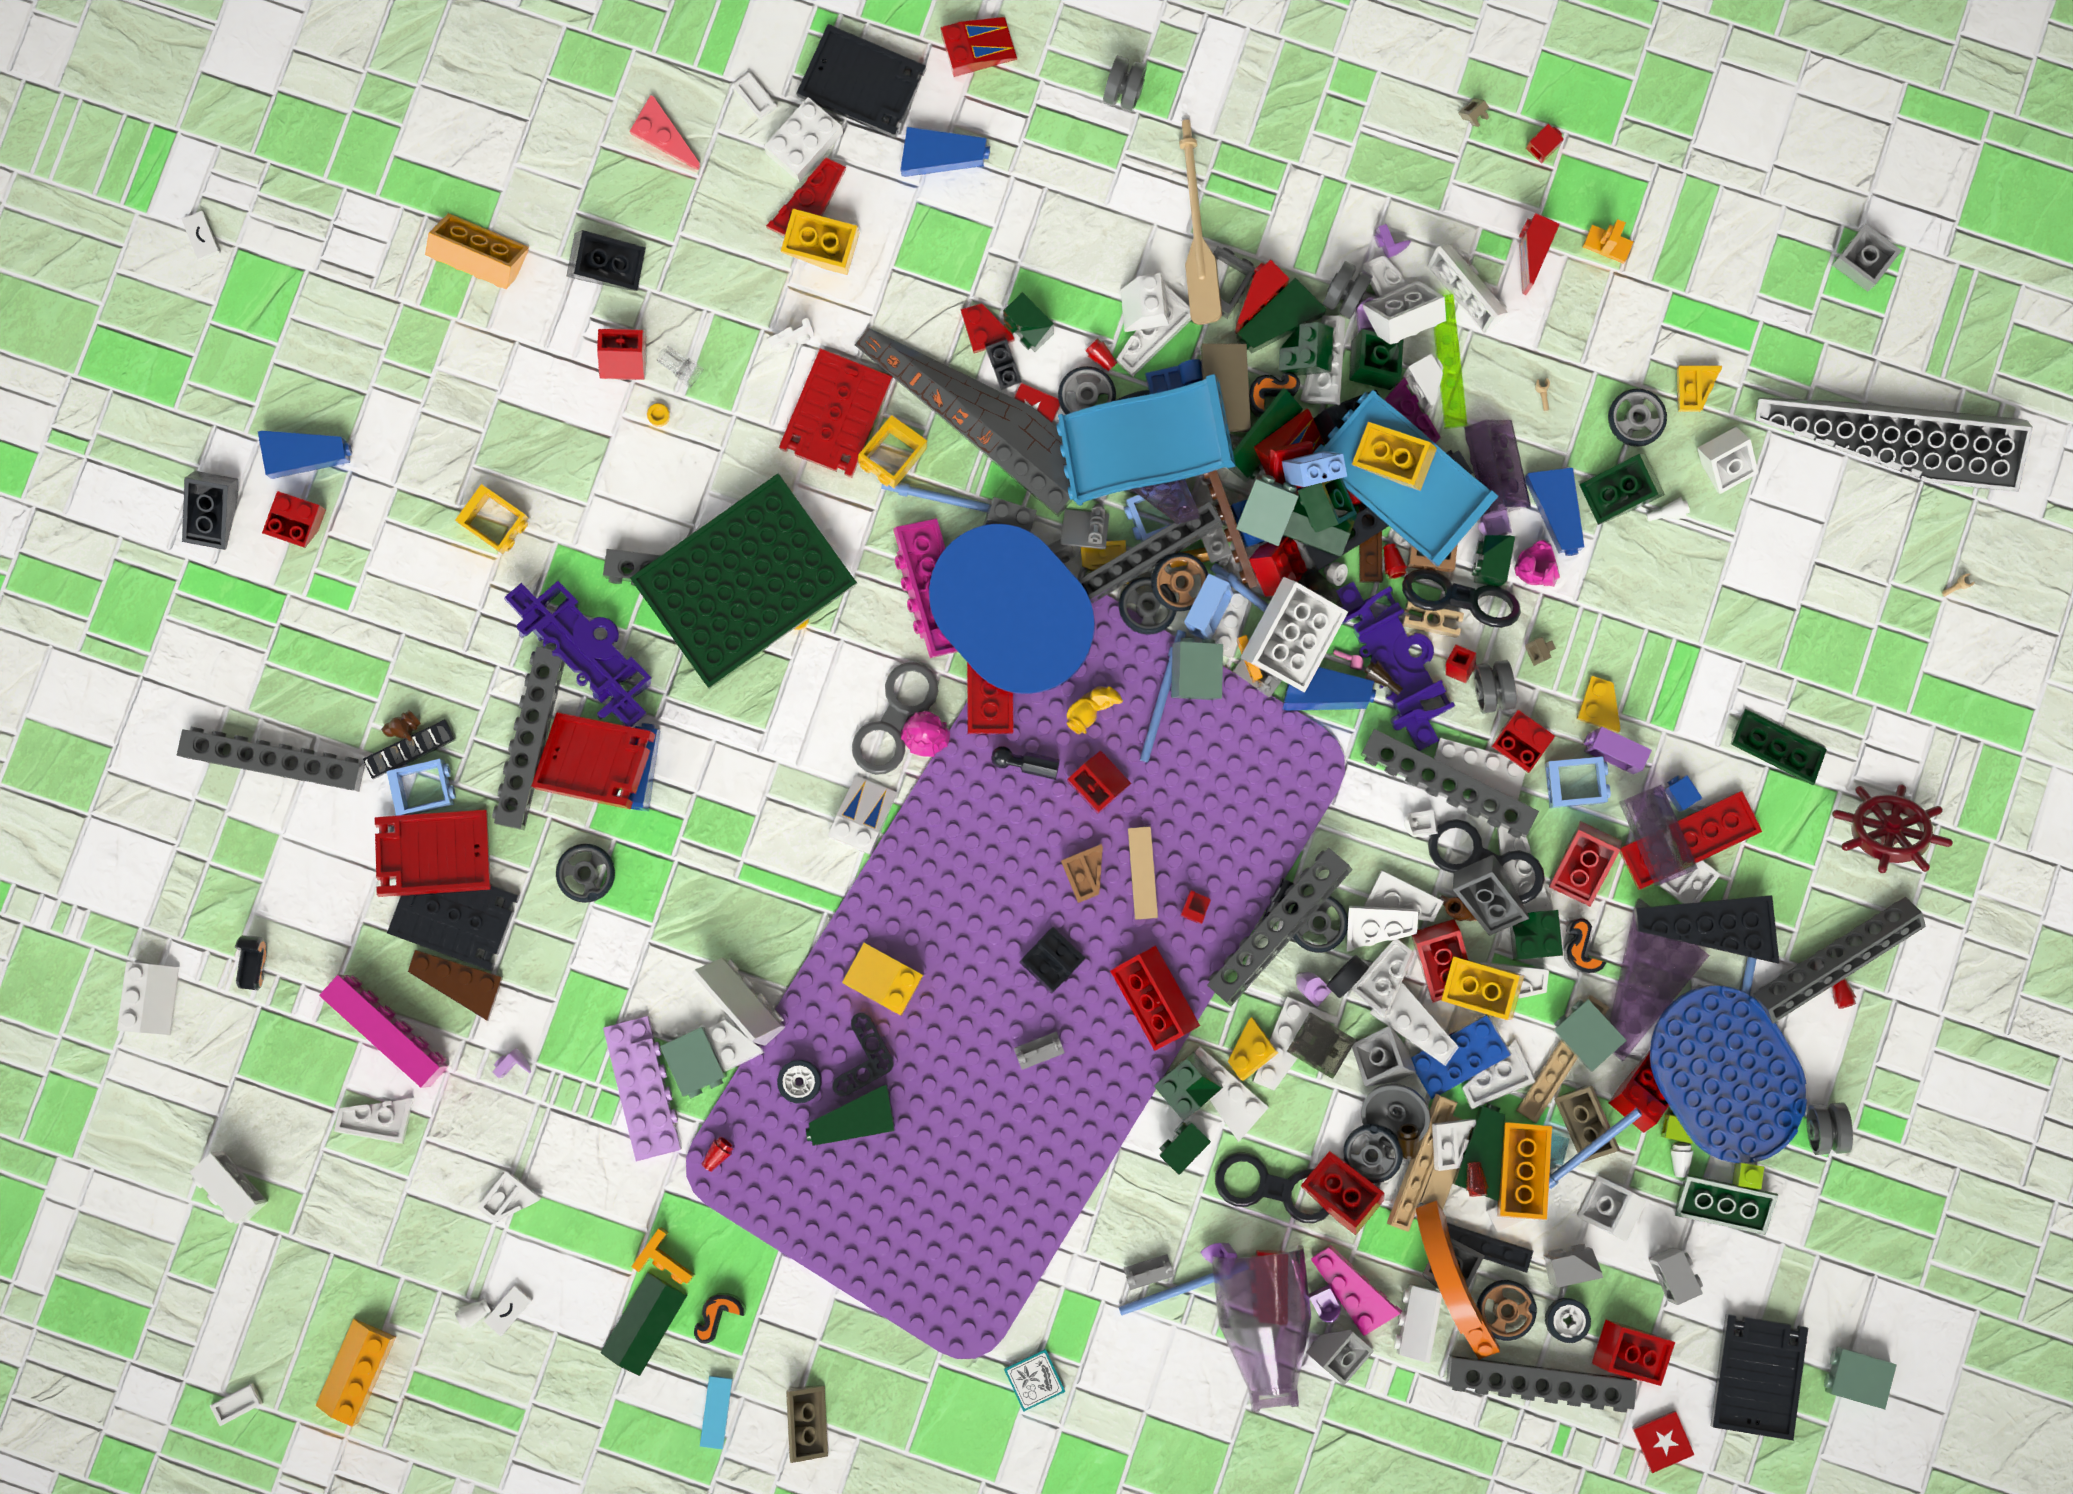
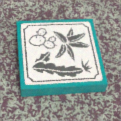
[1004,1349,1065,1412]

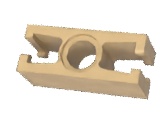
[1402,601,1464,638]

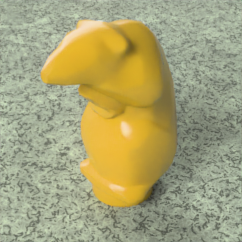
[1066,686,1123,735]

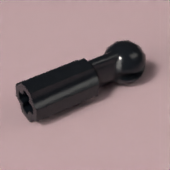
[991,746,1060,780]

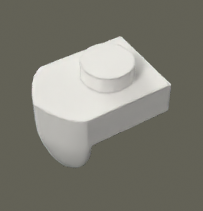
[1403,810,1438,837]

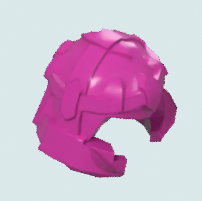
[1514,539,1560,587]
[901,711,950,757]

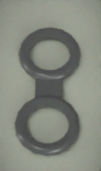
[852,662,939,775]

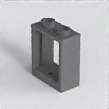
[1213,246,1256,319]

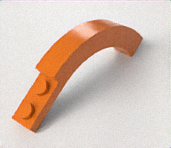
[1415,1200,1500,1359]

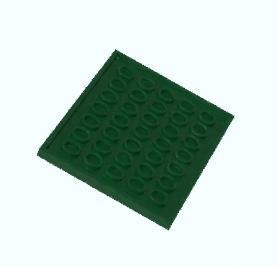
[630,473,858,689]

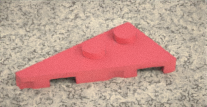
[630,95,700,170]

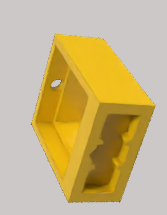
[858,415,927,489]
[455,484,529,554]

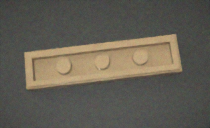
[1128,827,1158,920]
[1420,1116,1473,1211]

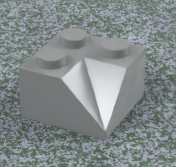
[1832,224,1902,292]
[1543,1244,1603,1288]
[1649,1247,1703,1305]

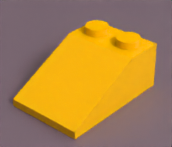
[781,209,860,275]
[1352,422,1437,491]
[842,943,924,1016]
[1441,957,1525,1020]

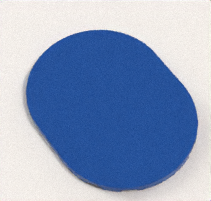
[929,524,1095,694]
[1650,986,1807,1163]

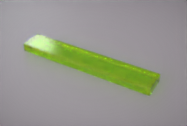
[1433,294,1468,429]

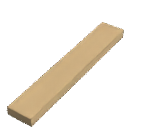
[1516,995,1610,1123]
[1387,1094,1458,1232]

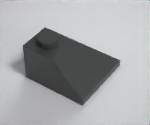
[1422,1238,1485,1291]

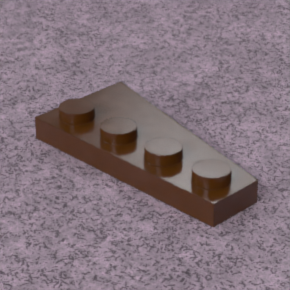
[408,950,503,1021]

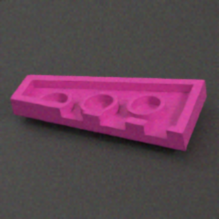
[1311,1245,1402,1336]

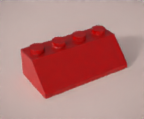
[1110,945,1200,1051]

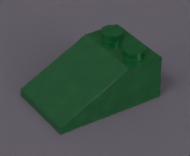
[1579,454,1665,525]

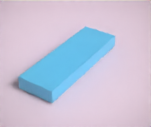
[700,1375,733,1450]

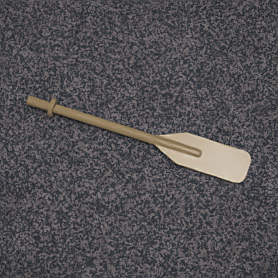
[1179,119,1222,325]

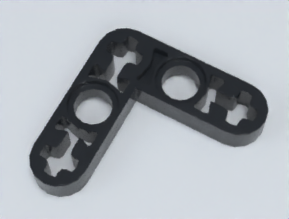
[832,1013,894,1096]

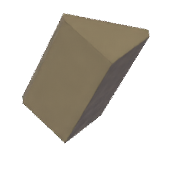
[1554,1085,1620,1163]
[786,1386,828,1463]

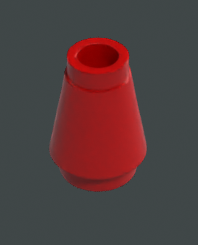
[1085,338,1118,371]
[1383,544,1407,579]
[1832,978,1857,1009]
[701,1136,734,1172]

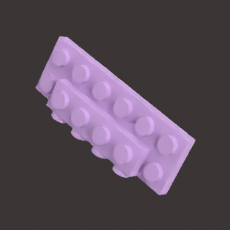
[603,1016,681,1162]

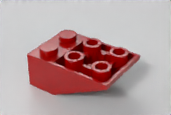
[1608,1050,1669,1133]

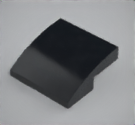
[1019,927,1086,994]

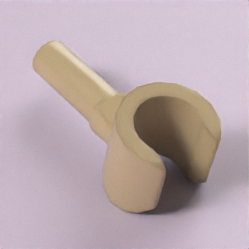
[1535,378,1550,411]
[1941,573,1975,597]

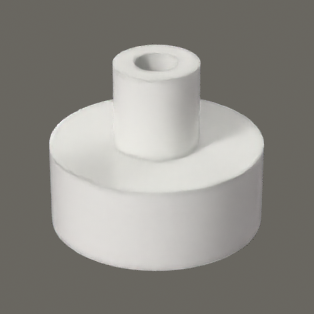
[1324,562,1348,586]

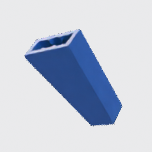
[900,127,990,177]
[257,431,352,479]
[1525,467,1585,556]
[1282,667,1376,711]
[629,723,661,812]

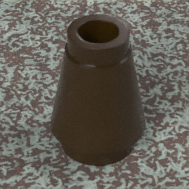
[1397,1124,1420,1160]

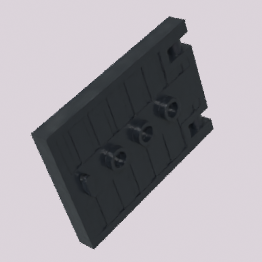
[796,24,927,138]
[387,885,520,971]
[1710,1314,1809,1441]

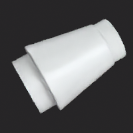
[1670,1142,1694,1177]
[455,1299,491,1329]

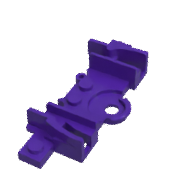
[504,581,652,727]
[1333,582,1456,751]

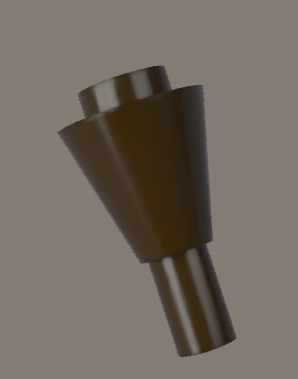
[1364,660,1403,695]

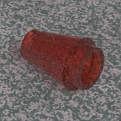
[1466,1162,1489,1197]

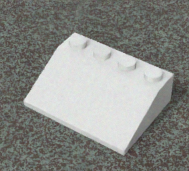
[1427,244,1508,334]
[1240,577,1348,692]
[691,958,785,1046]

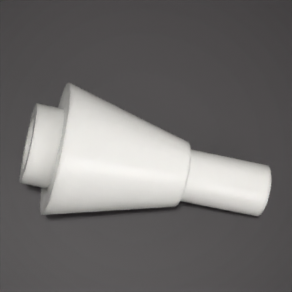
[1646,497,1690,521]

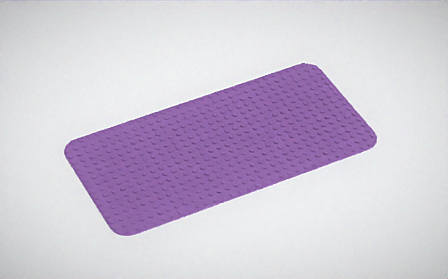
[686,595,1345,1359]

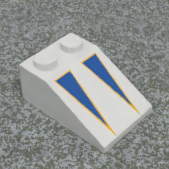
[828,776,897,855]

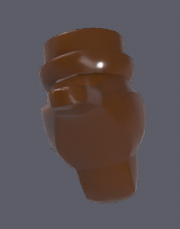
[381,710,421,742]
[1439,895,1477,921]

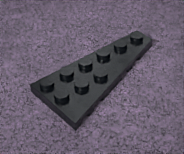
[1634,895,1780,964]

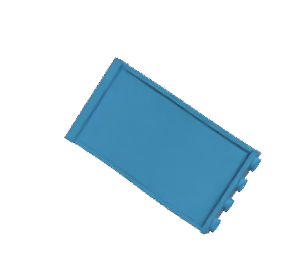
[1056,374,1236,506]
[1314,390,1498,567]

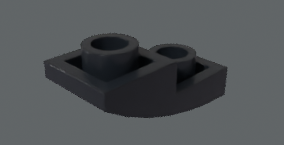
[984,337,1022,390]

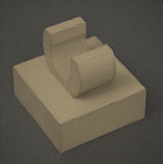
[1458,98,1489,127]
[1525,637,1556,666]

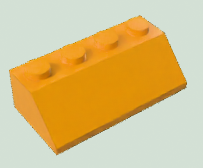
[425,213,529,289]
[1497,1122,1552,1220]
[315,1319,396,1427]

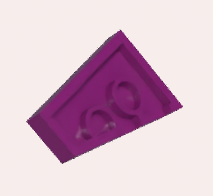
[1384,377,1441,444]

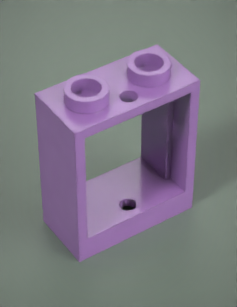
[1584,727,1652,775]

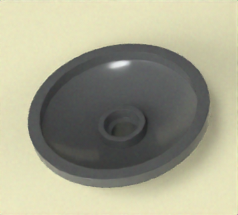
[1361,1084,1431,1148]

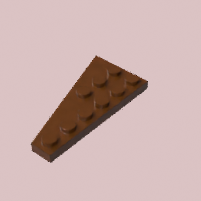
[1203,470,1258,589]

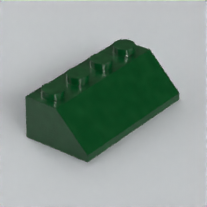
[1228,388,1303,482]

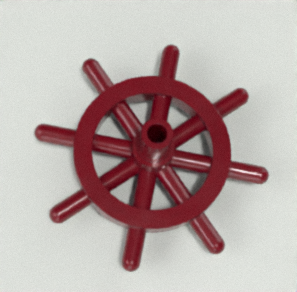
[1832,784,1953,873]

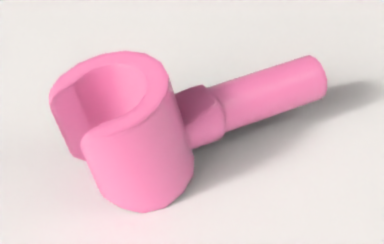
[1333,649,1363,670]

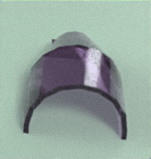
[1211,1245,1311,1412]

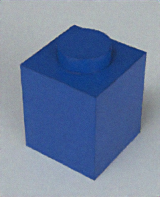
[1664,775,1702,812]

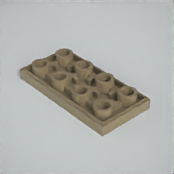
[1201,343,1251,432]

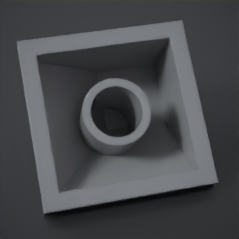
[1351,1026,1416,1087]
[1306,1330,1374,1386]

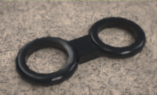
[1402,569,1521,628]
[1428,819,1545,904]
[1215,1152,1330,1224]

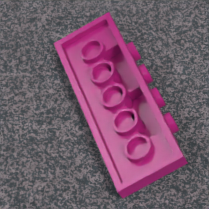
[893,518,958,658]

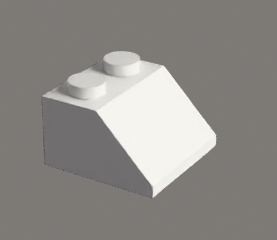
[1121,273,1169,332]
[1403,353,1443,414]
[1697,427,1759,494]
[1577,1176,1647,1242]

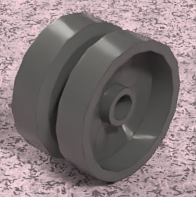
[1102,55,1147,112]
[1322,261,1373,319]
[1474,660,1517,714]
[1807,1102,1853,1155]

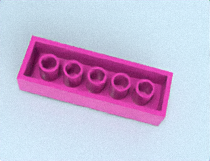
[319,975,449,1088]

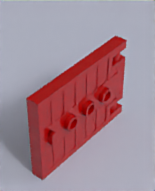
[779,348,893,478]
[531,712,655,810]
[374,810,491,897]

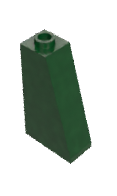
[1236,278,1327,353]
[806,1085,896,1146]
[1452,1103,1505,1201]

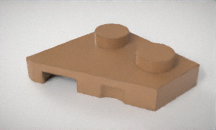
[1061,844,1103,903]

